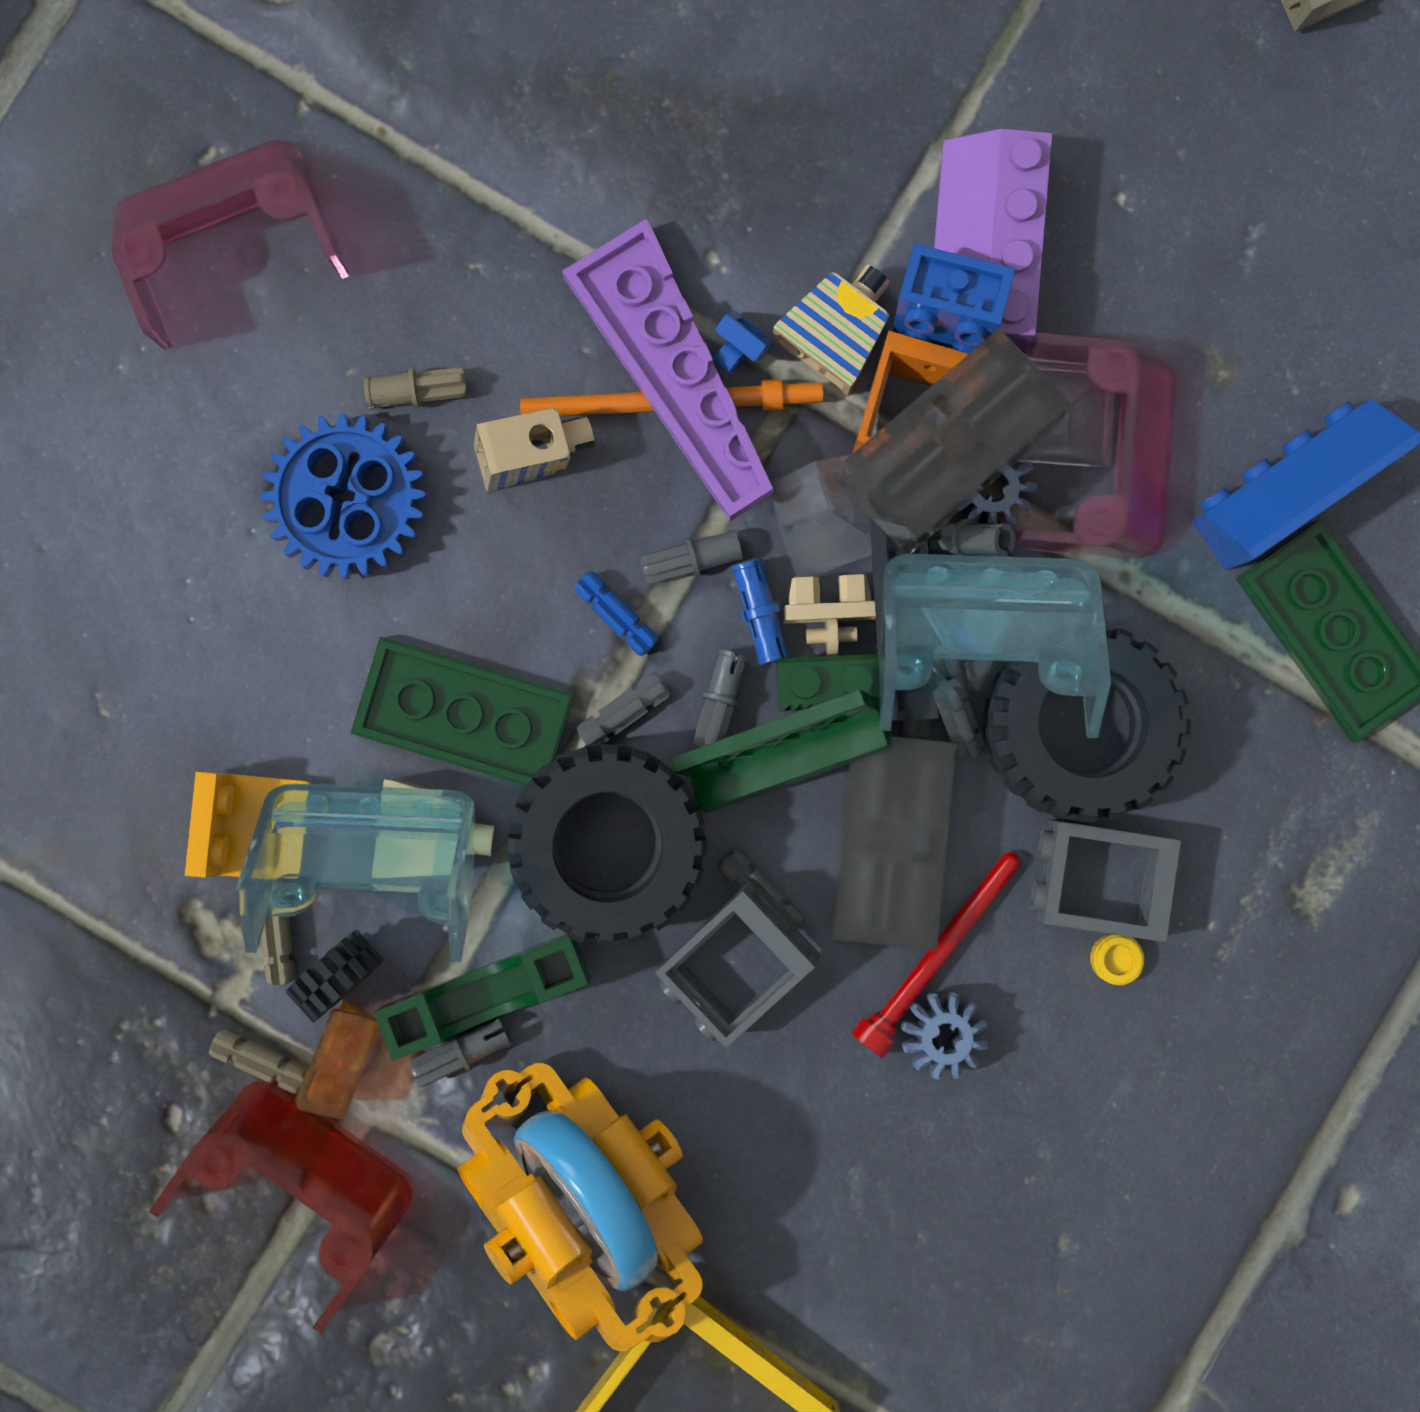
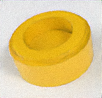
[1090,934,1144,985]

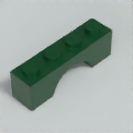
[374,934,591,1061]

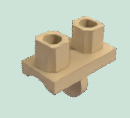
[783,574,876,656]

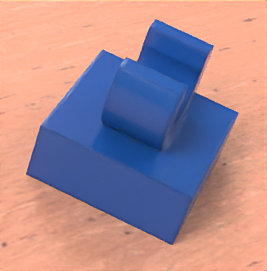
[713,311,776,372]

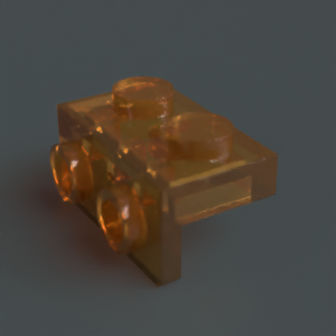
[295,1000,380,1120]

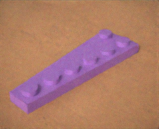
[562,219,773,522]

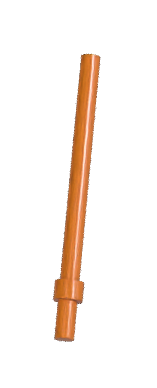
[520,379,823,417]

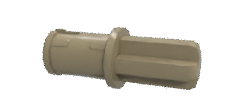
[363,367,467,410]

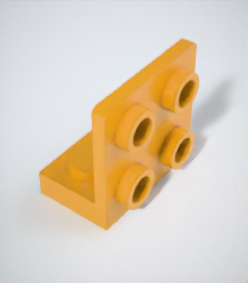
[185,772,312,883]

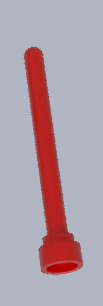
[851,852,1020,1059]

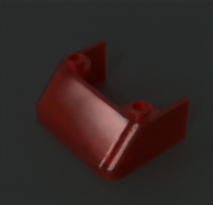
[148,1079,415,1334]

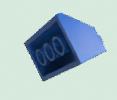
[1191,399,1420,570]

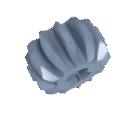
[950,442,1037,525]
[901,992,988,1080]

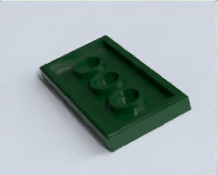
[1235,519,1420,743]
[350,637,575,786]

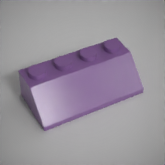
[934,129,1052,349]

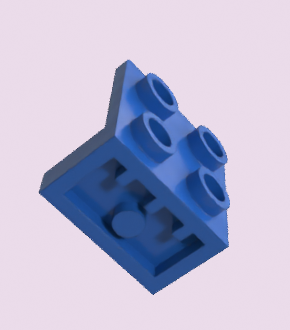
[893,243,1016,367]

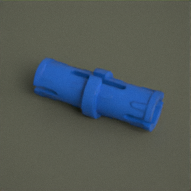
[731,558,790,665]

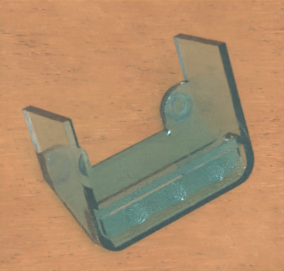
[879,554,1111,738]
[236,784,475,962]

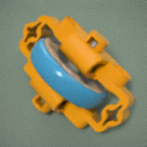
[457,1063,703,1351]

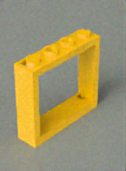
[575,1283,840,1412]

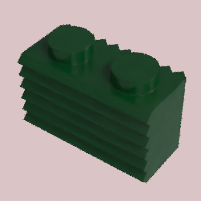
[776,654,881,711]

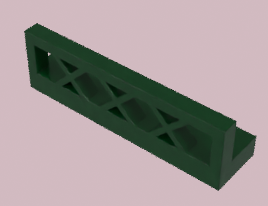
[671,690,894,813]

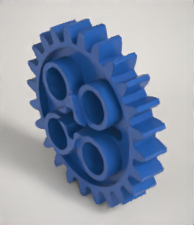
[260,413,428,580]

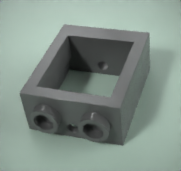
[1030,820,1181,943]
[655,881,821,1048]

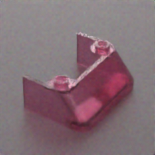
[111,139,350,350]
[1014,333,1177,559]

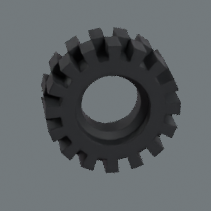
[286,929,384,1023]

